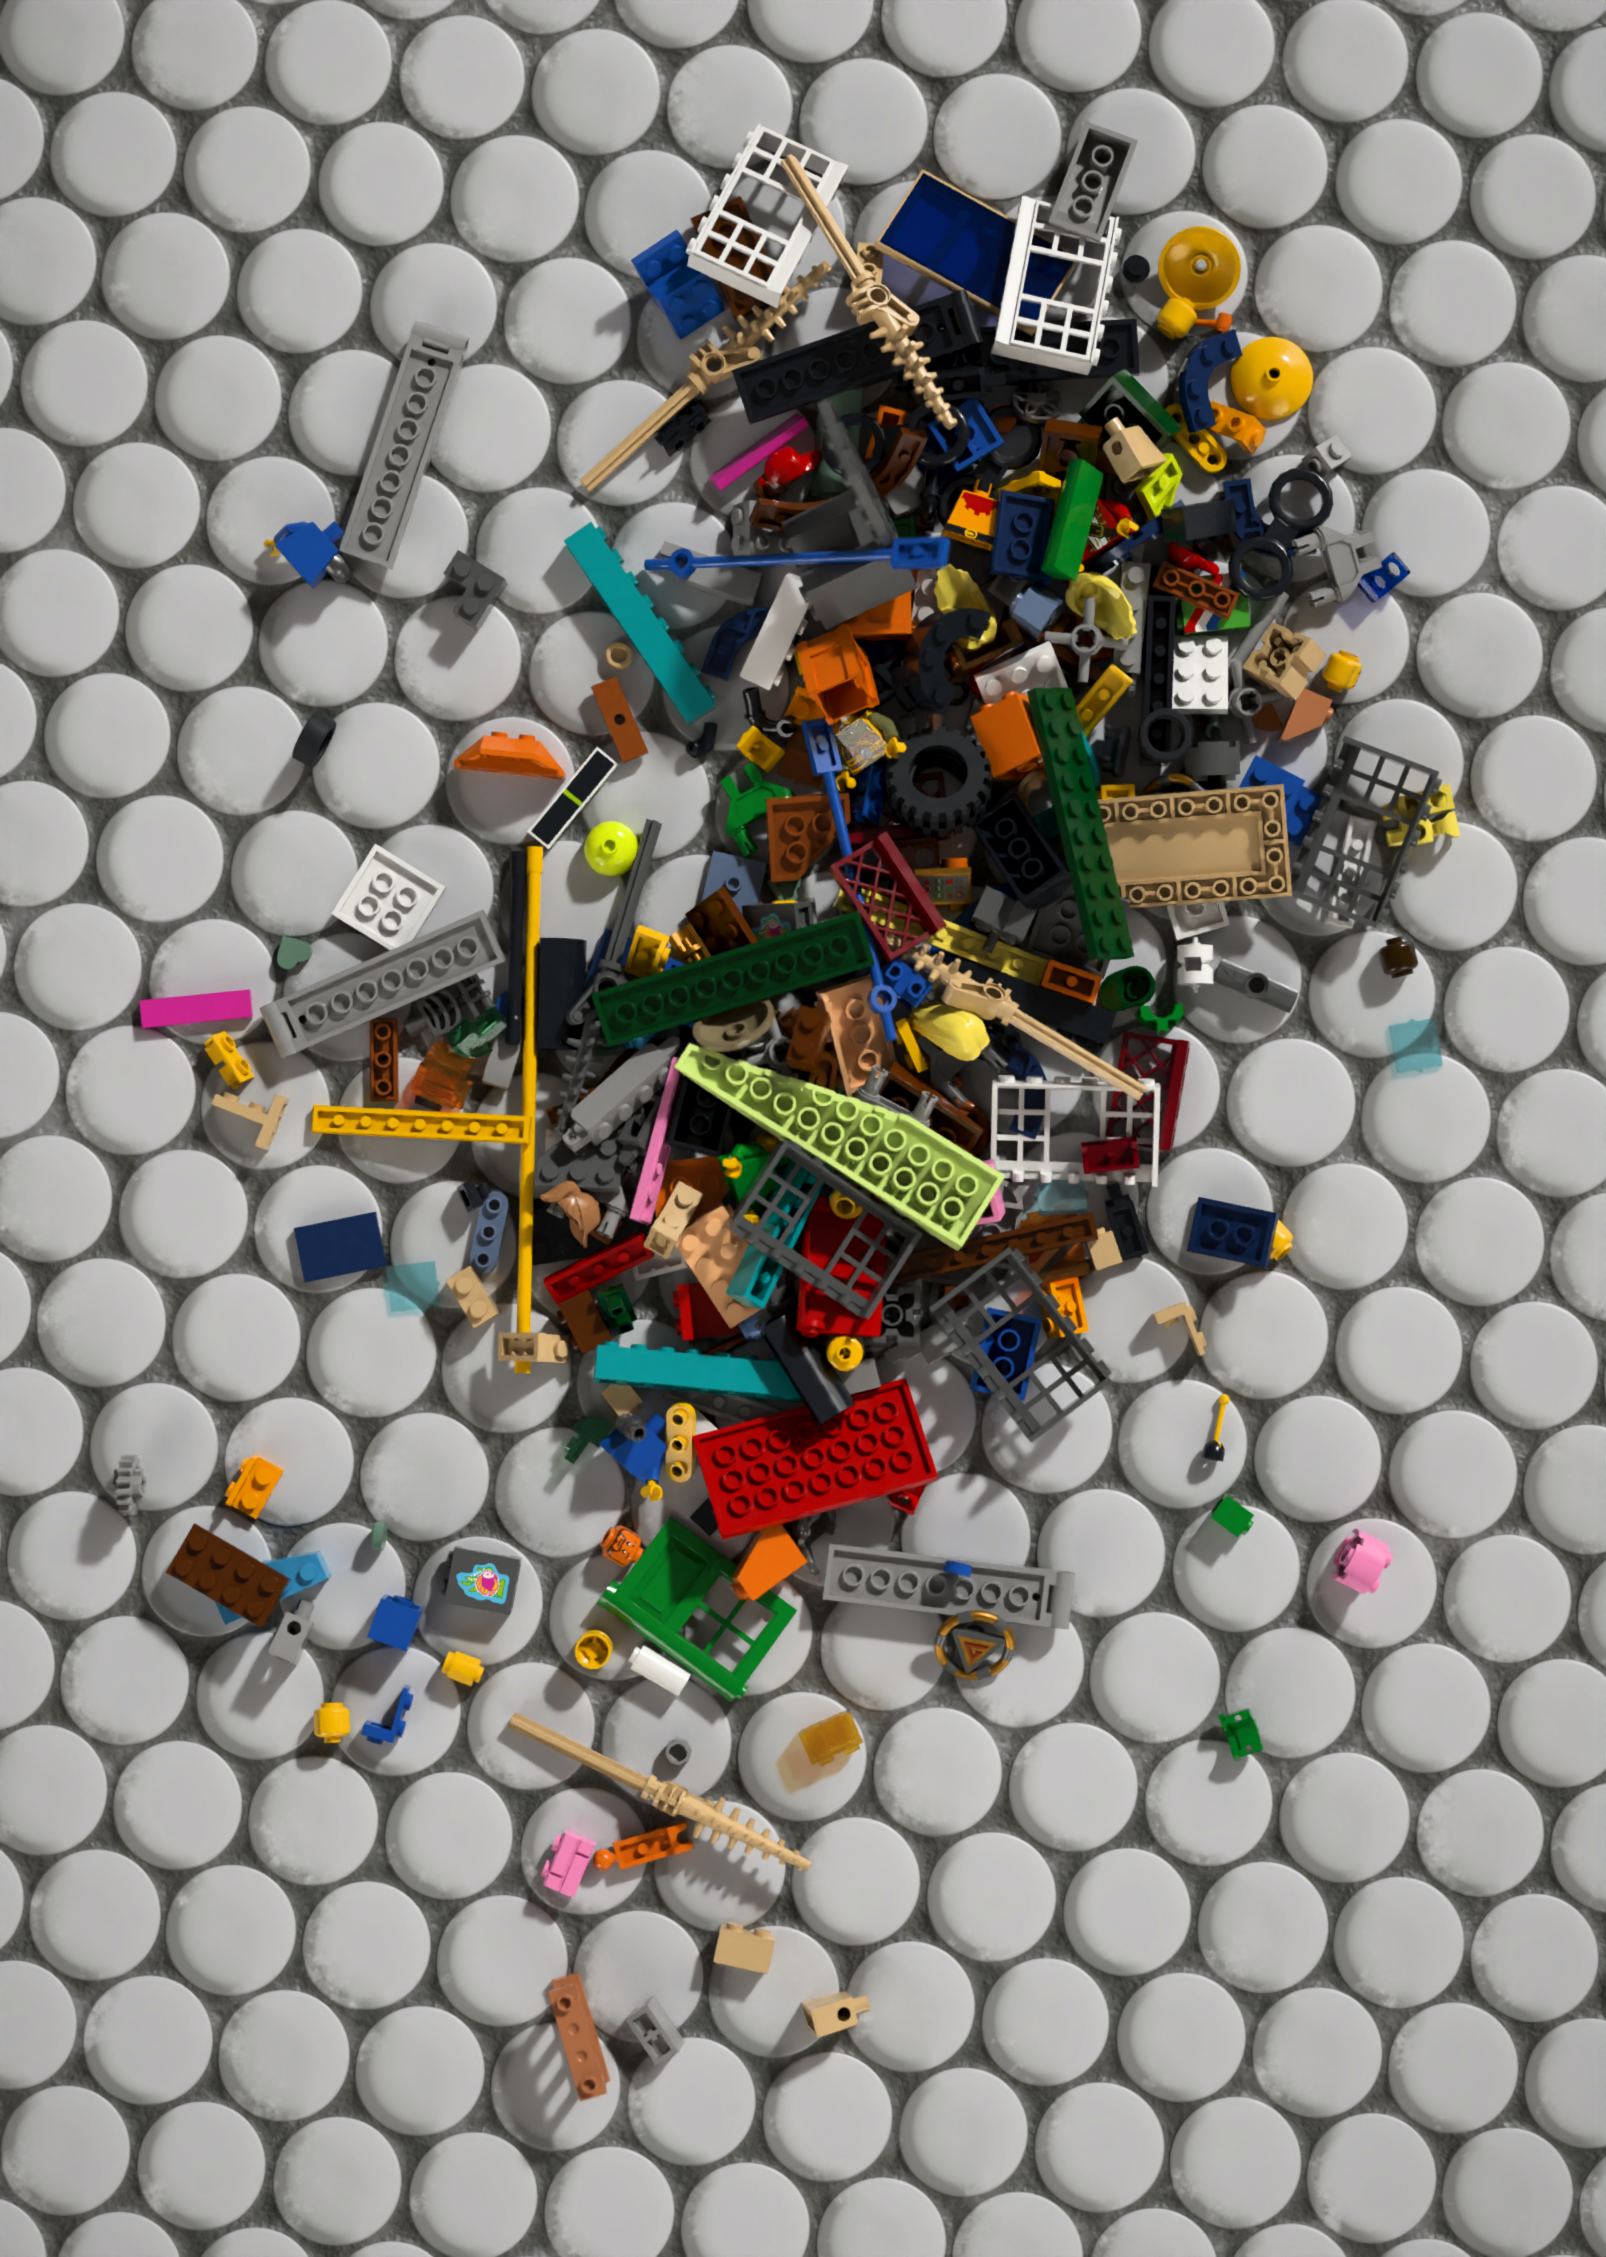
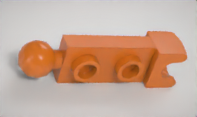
[592,1820,694,1871]

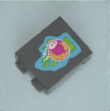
[742,901,813,941]
[441,1546,522,1615]

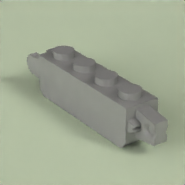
[1111,543,1151,697]
[562,1036,685,1152]

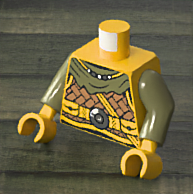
[834,708,906,792]

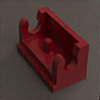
[1081,1136,1140,1174]

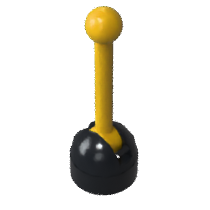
[1201,1394,1230,1462]

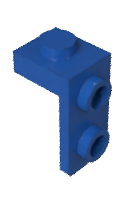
[361,1685,414,1744]

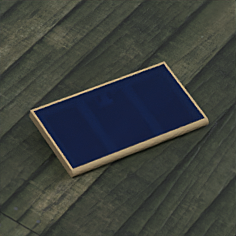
[873,169,1078,336]

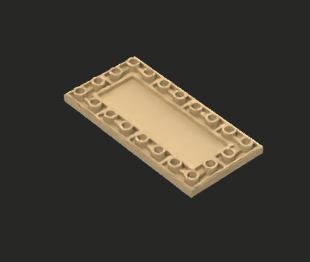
[1065,784,1292,909]

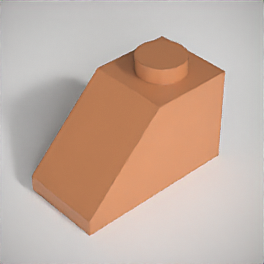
[1278,688,1334,744]

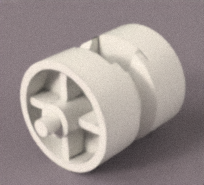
[1177,937,1214,993]

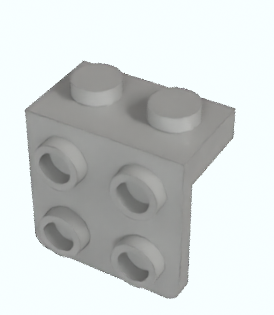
[731,500,794,556]

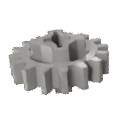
[112,1455,146,1515]

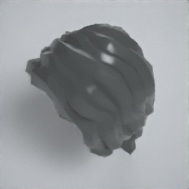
[784,1509,836,1575]

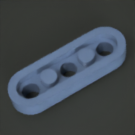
[470,1191,509,1273]

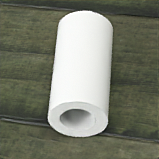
[628,1645,692,1696]

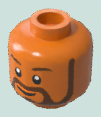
[600,1525,643,1567]

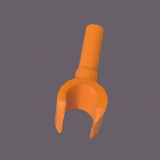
[1193,312,1232,332]

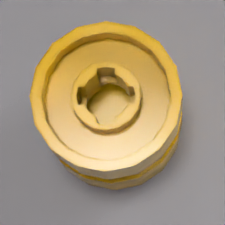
[575,1629,613,1669]

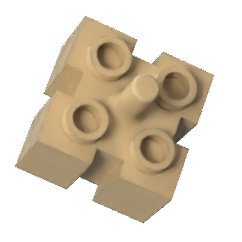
[1242,622,1326,701]

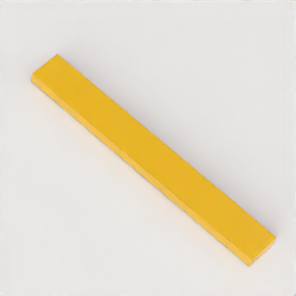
[311,1105,532,1145]

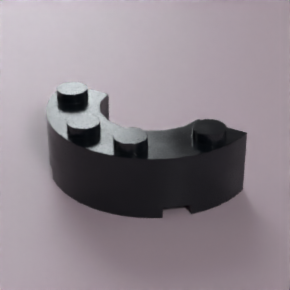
[903,608,992,714]

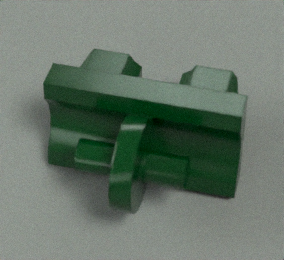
[596,1283,637,1335]

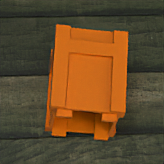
[844,588,916,643]
[796,623,880,725]

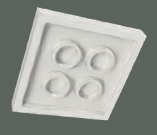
[331,844,446,950]

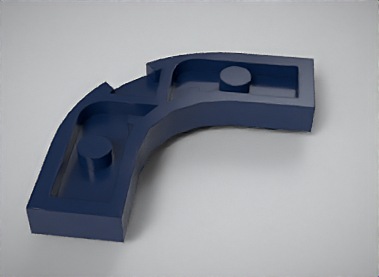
[1178,329,1242,433]
[1222,478,1317,558]
[1084,500,1184,574]
[701,607,806,681]
[977,1032,1047,1139]

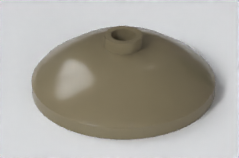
[693,998,775,1052]

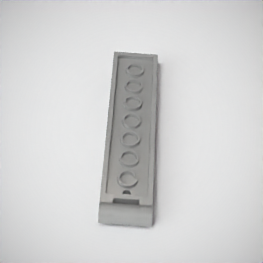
[339,320,469,570]
[259,910,506,1059]
[823,1543,1075,1629]

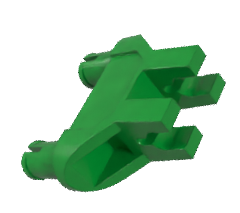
[720,762,797,858]

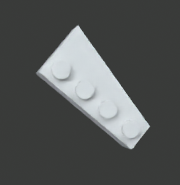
[740,572,812,690]

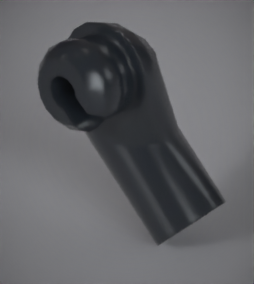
[686,722,718,758]

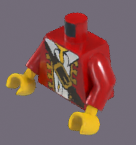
[1079,499,1139,572]

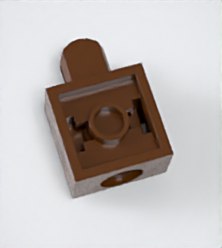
[1038,418,1117,486]

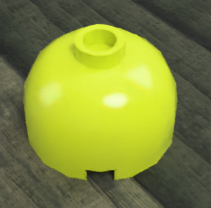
[584,821,638,876]

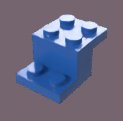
[631,229,726,340]
[916,398,1004,490]
[1238,755,1322,847]

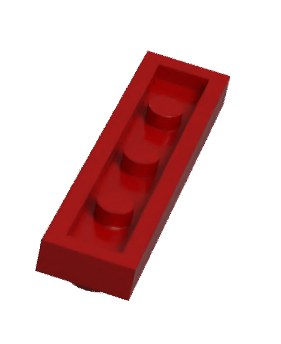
[543,1230,655,1305]

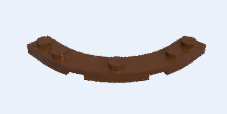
[749,427,928,531]

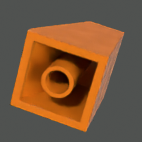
[970,691,1045,781]
[731,1524,808,1601]

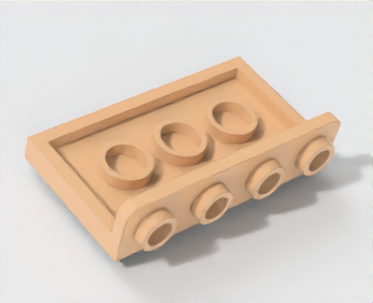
[814,974,897,1097]
[676,1200,762,1329]

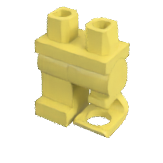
[1380,784,1461,847]

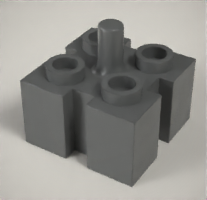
[969,886,1037,954]

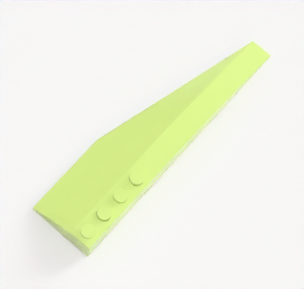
[674,1043,1005,1251]

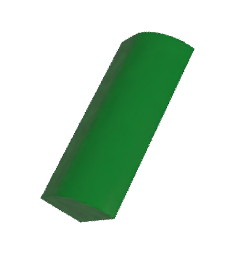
[1041,459,1104,581]

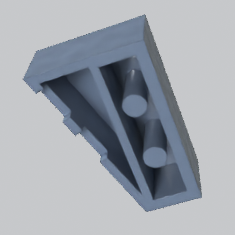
[1007,583,1065,643]

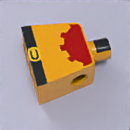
[940,479,997,551]

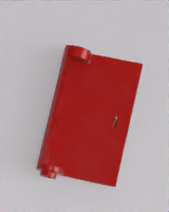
[796,1196,887,1337]

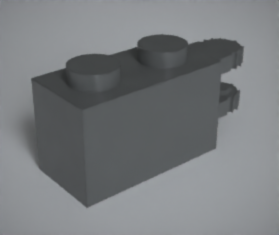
[617,1096,662,1176]

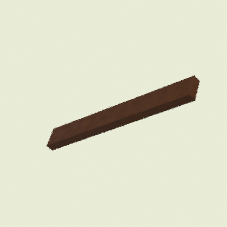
[884,1212,1099,1286]

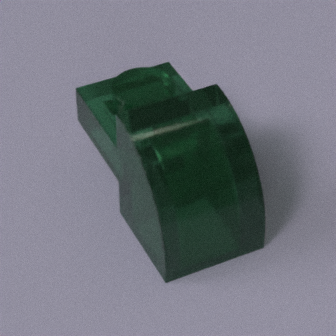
[445,1006,507,1058]
[564,1416,616,1464]

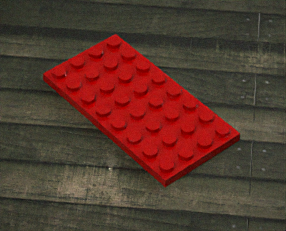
[692,1378,938,1540]

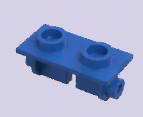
[852,763,886,825]

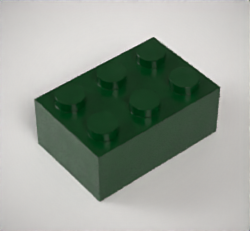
[1078,368,1182,451]

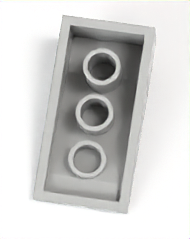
[1048,121,1138,242]

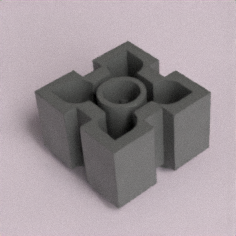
[864,1287,921,1348]

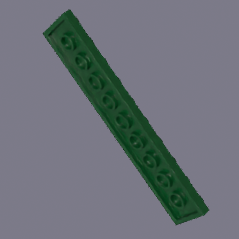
[1027,688,1134,961]
[591,910,875,1047]

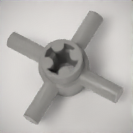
[1045,598,1129,683]
[1204,660,1284,744]
[741,1017,795,1078]

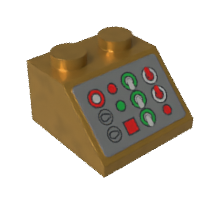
[914,867,971,911]

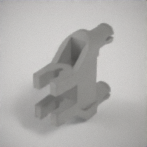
[1292,525,1382,609]
[855,1065,939,1128]
[547,1165,630,1239]

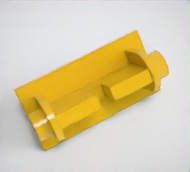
[204,1031,255,1090]

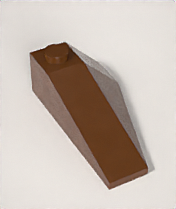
[879,1061,984,1153]

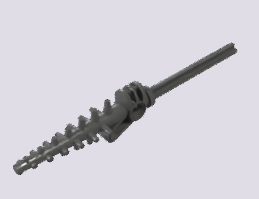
[554,819,662,1136]

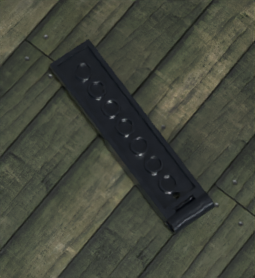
[732,290,984,425]
[893,318,1140,391]

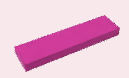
[709,413,809,490]
[139,989,253,1028]

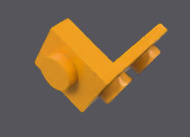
[1205,401,1267,455]

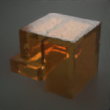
[410,1041,477,1110]

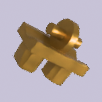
[669,923,711,964]

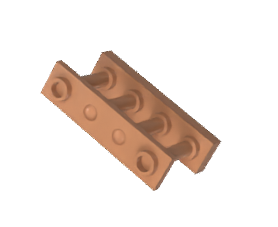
[548,1972,610,2102]

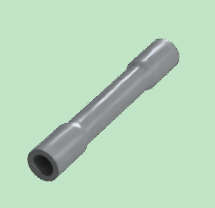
[1228,592,1289,689]

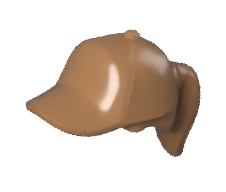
[540,1181,601,1248]

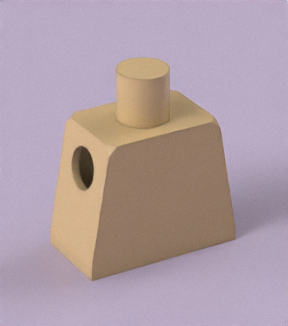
[1103,417,1167,483]
[801,1991,870,2038]

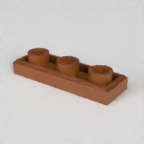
[1152,561,1240,620]
[591,676,649,764]
[370,1018,399,1102]

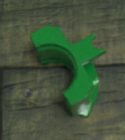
[1135,1004,1184,1035]
[1218,1708,1264,1762]

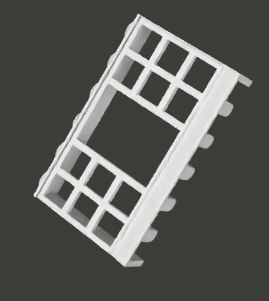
[686,123,849,308]
[991,195,1122,375]
[991,1075,1160,1187]

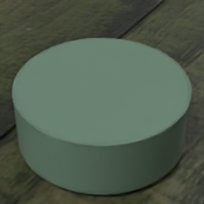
[371,1522,388,1551]

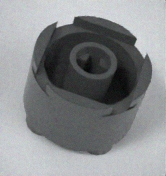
[1184,741,1240,781]

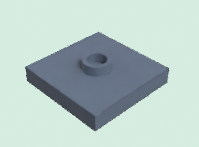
[701,851,767,914]

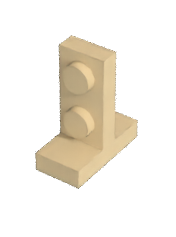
[212,1091,289,1150]
[644,1181,704,1260]
[498,1333,569,1363]

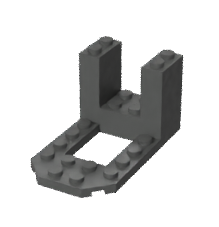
[781,399,918,630]

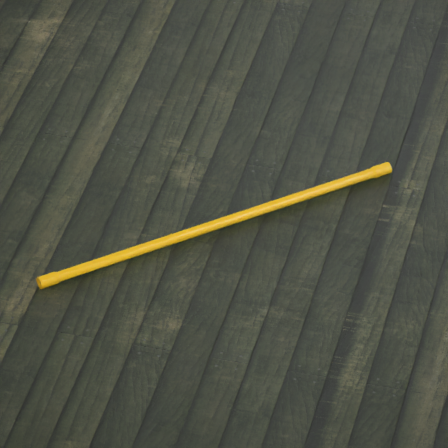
[514,846,543,1373]

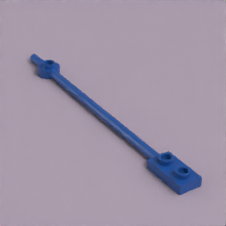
[644,537,950,578]
[801,718,897,1042]

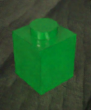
[1208,1494,1254,1537]

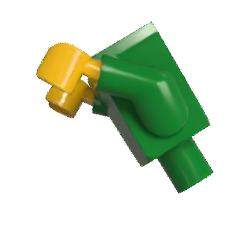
[717,1143,788,1225]

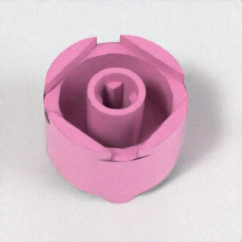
[1331,1529,1393,1594]

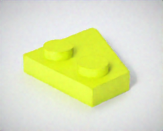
[1135,453,1183,521]

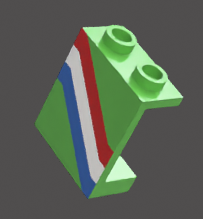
[1175,571,1251,636]

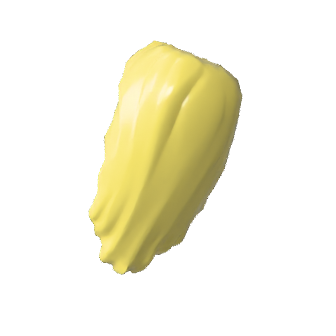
[933,564,997,652]
[1065,572,1137,640]
[909,1000,990,1061]

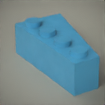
[215,1551,331,1625]

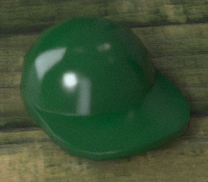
[1099,966,1156,1012]

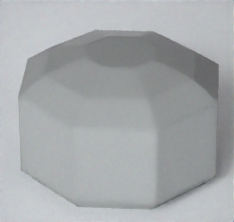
[664,1738,692,1767]

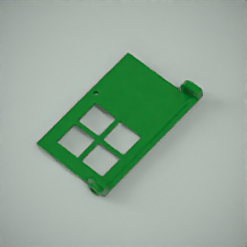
[596,1516,797,1703]

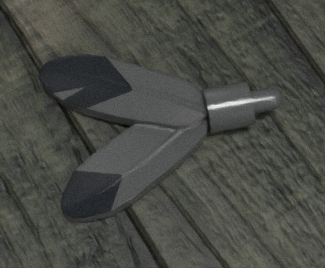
[754,1273,799,1329]

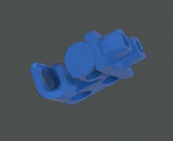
[881,957,933,1011]

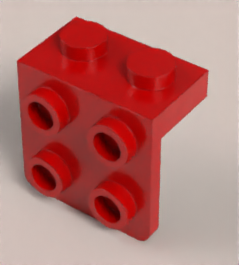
[673,1283,738,1341]

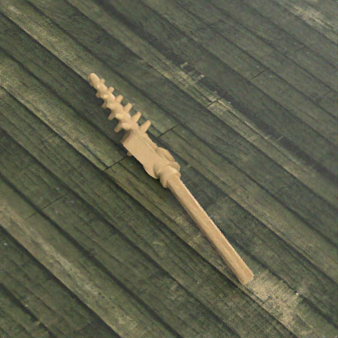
[781,154,957,430]
[580,260,832,493]
[873,923,1147,1101]
[508,1712,811,1871]

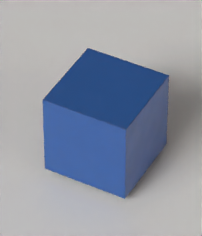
[367,1594,425,1651]

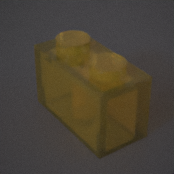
[799,1709,863,1766]

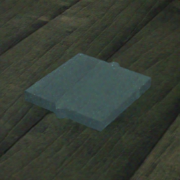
[1389,1018,1443,1073]
[1034,1179,1088,1215]
[386,1261,440,1312]

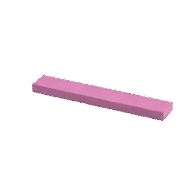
[629,1057,684,1225]

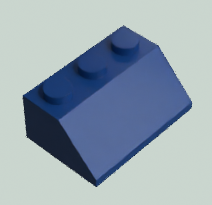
[970,1307,1042,1401]

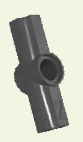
[1213,958,1299,1013]

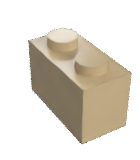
[446,1266,500,1328]
[713,1922,775,1974]

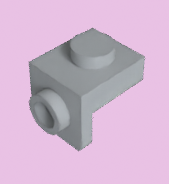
[1302,434,1352,477]

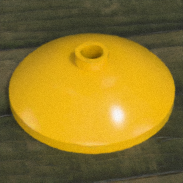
[1158,226,1241,310]
[1230,337,1313,420]

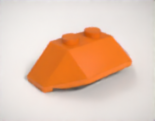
[453,732,566,780]

